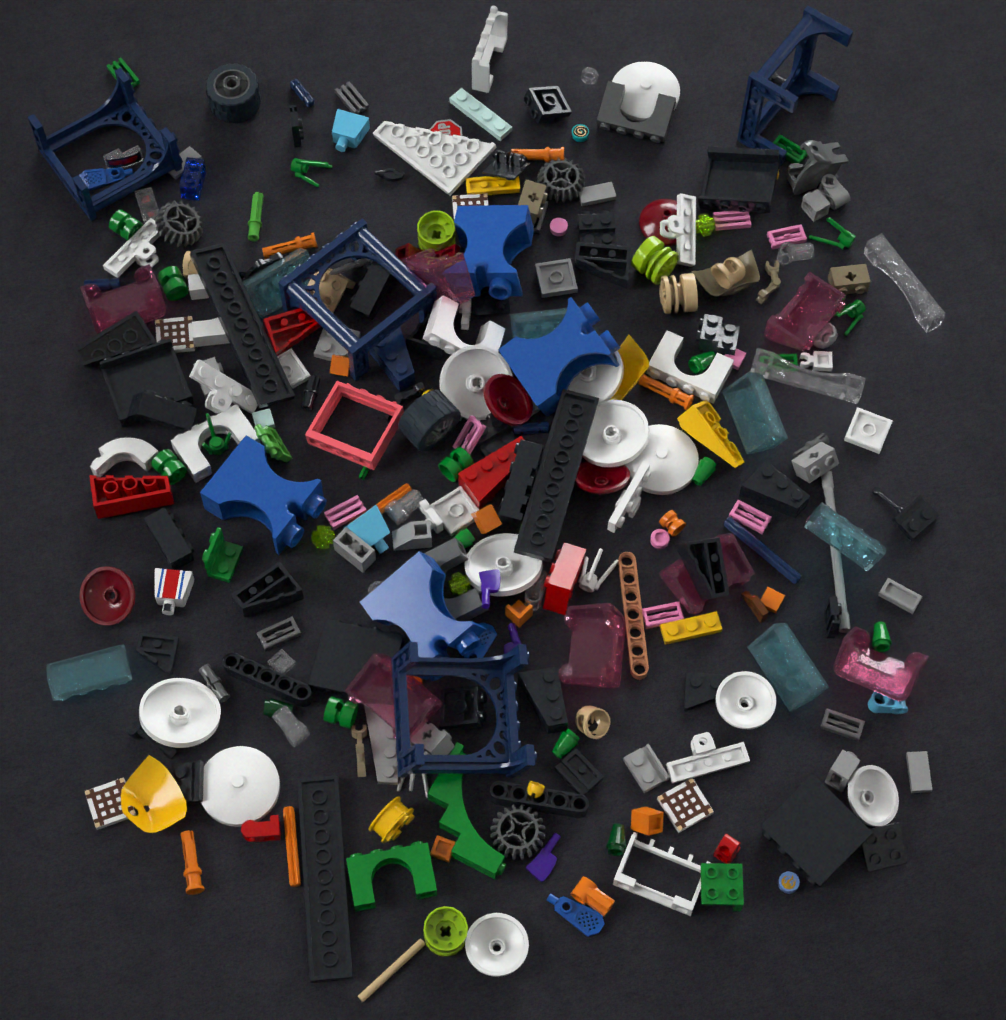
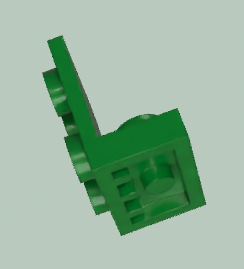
[202,527,244,583]
[700,863,744,911]

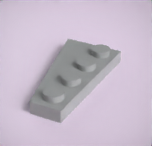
[364,704,399,785]

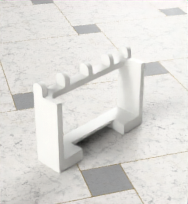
[472,6,508,93]
[613,832,711,916]

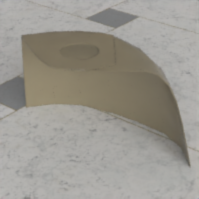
[691,249,760,297]

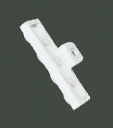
[660,193,696,267]
[103,218,160,278]
[189,360,258,413]
[607,461,651,533]
[666,732,750,784]

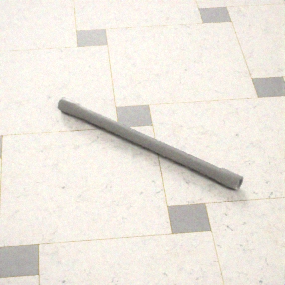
[821,470,851,633]

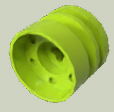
[417,211,455,252]
[631,236,679,285]
[423,906,468,957]

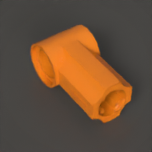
[570,876,615,917]

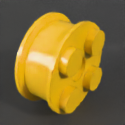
[369,796,415,843]

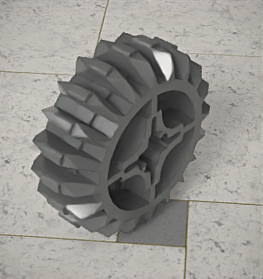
[537,157,585,203]
[155,200,204,247]
[490,804,545,860]

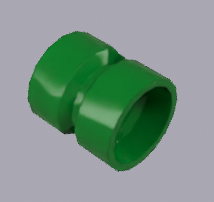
[109,209,143,241]
[157,266,189,301]
[438,446,474,482]
[151,449,187,485]
[323,696,359,729]

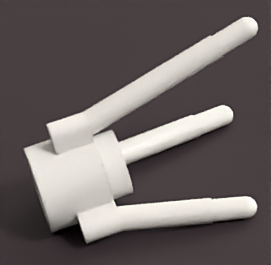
[578,549,618,592]

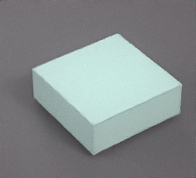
[252,408,275,428]

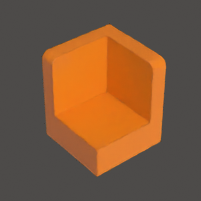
[471,504,502,534]
[505,600,533,628]
[631,807,664,836]

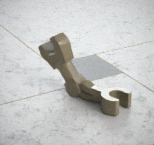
[756,260,781,304]
[351,725,367,777]

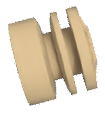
[659,273,698,314]

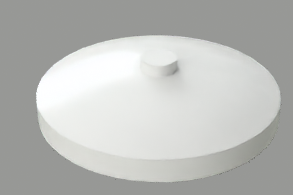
[612,62,680,122]
[439,345,513,420]
[567,351,624,404]
[583,400,649,467]
[625,425,699,495]
[465,533,543,596]
[139,678,221,748]
[201,746,280,827]

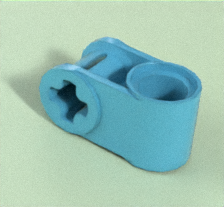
[868,689,908,714]

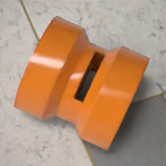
[659,510,686,537]

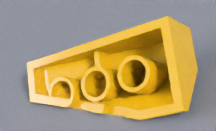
[677,400,745,468]

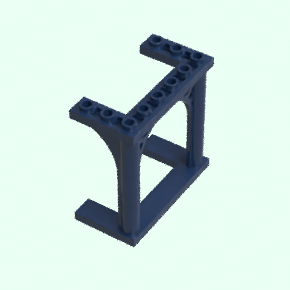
[737,6,853,166]
[28,68,183,221]
[278,218,437,381]
[391,642,537,778]

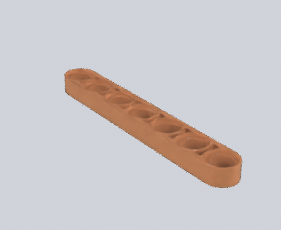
[618,552,649,680]

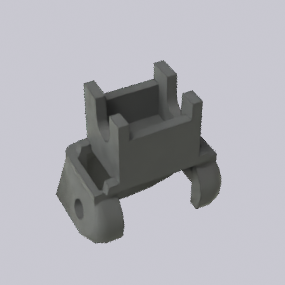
[786,140,849,195]

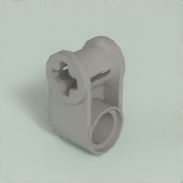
[818,174,850,210]

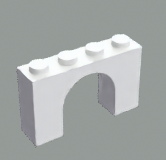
[188,274,229,347]
[423,295,505,354]
[646,331,734,404]
[171,404,261,483]

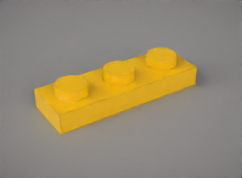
[466,176,520,195]
[660,611,722,645]

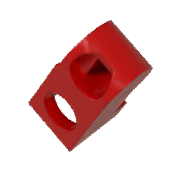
[241,815,281,842]
[713,833,741,864]

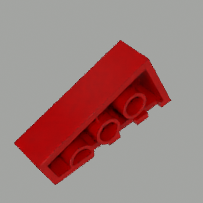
[458,436,524,510]
[89,475,174,519]

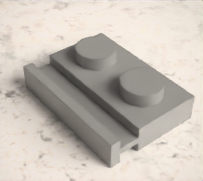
[623,744,670,793]

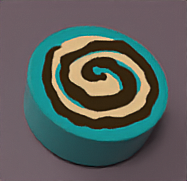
[571,124,589,142]

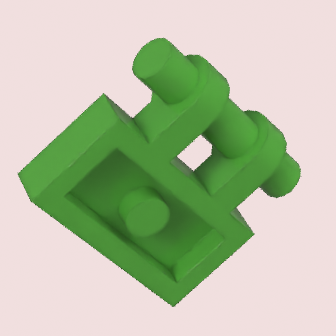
[254,424,293,463]

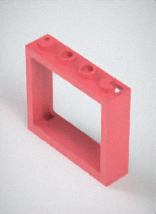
[305,381,404,470]

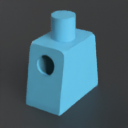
[332,109,370,152]
[344,505,390,554]

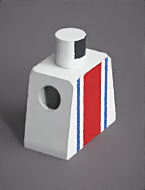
[155,568,194,615]

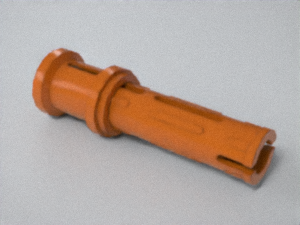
[511,147,564,163]
[262,232,318,259]
[638,374,694,410]
[180,830,205,895]

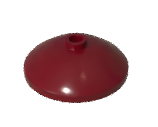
[639,199,677,246]
[484,374,533,426]
[575,461,630,494]
[80,566,135,625]

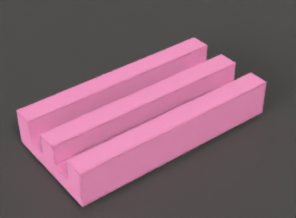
[713,211,751,231]
[767,224,807,249]
[452,416,487,455]
[324,495,367,530]
[728,500,772,534]
[642,601,684,629]

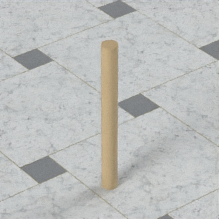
[358,938,426,1002]

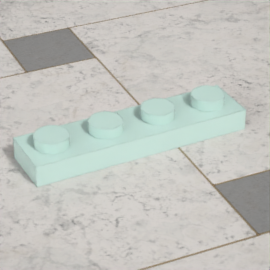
[449,88,512,141]

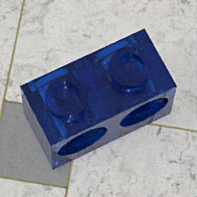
[179,157,207,201]

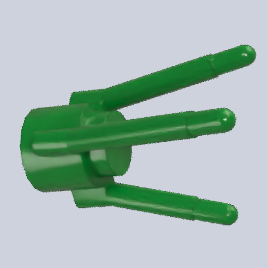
[291,158,332,187]
[809,218,856,250]
[819,299,866,336]
[202,413,232,455]

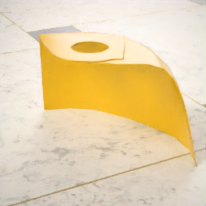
[609,334,649,400]
[121,755,187,833]

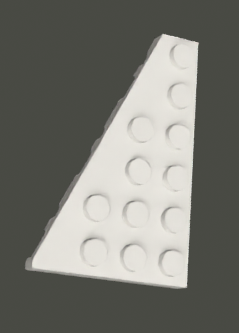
[373,121,496,196]

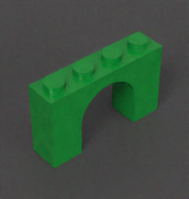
[346,841,437,912]

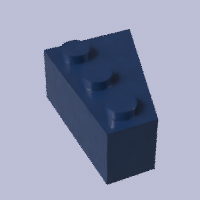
[369,327,415,392]

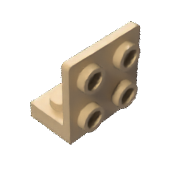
[307,268,356,313]

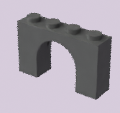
[597,81,676,143]
[424,538,489,621]

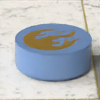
[778,871,800,894]

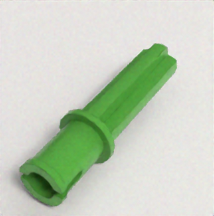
[248,192,264,241]

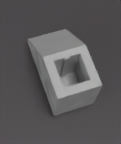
[392,520,432,551]

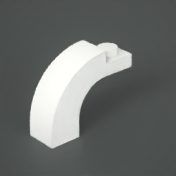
[90,438,159,477]

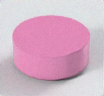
[550,218,568,236]
[650,529,670,549]

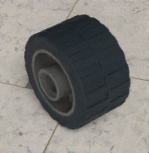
[206,63,261,123]
[398,390,461,451]

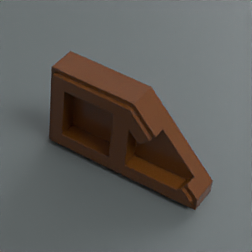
[741,590,769,623]

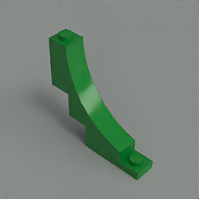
[427,742,506,879]

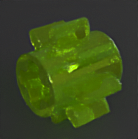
[696,213,715,237]
[311,525,335,549]
[448,572,471,596]

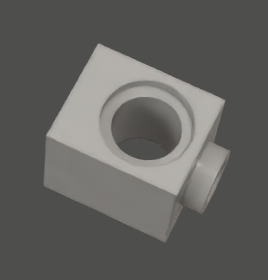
[801,189,830,222]

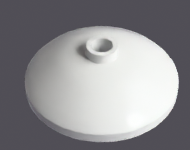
[716,671,776,729]
[848,765,899,827]
[465,913,529,977]

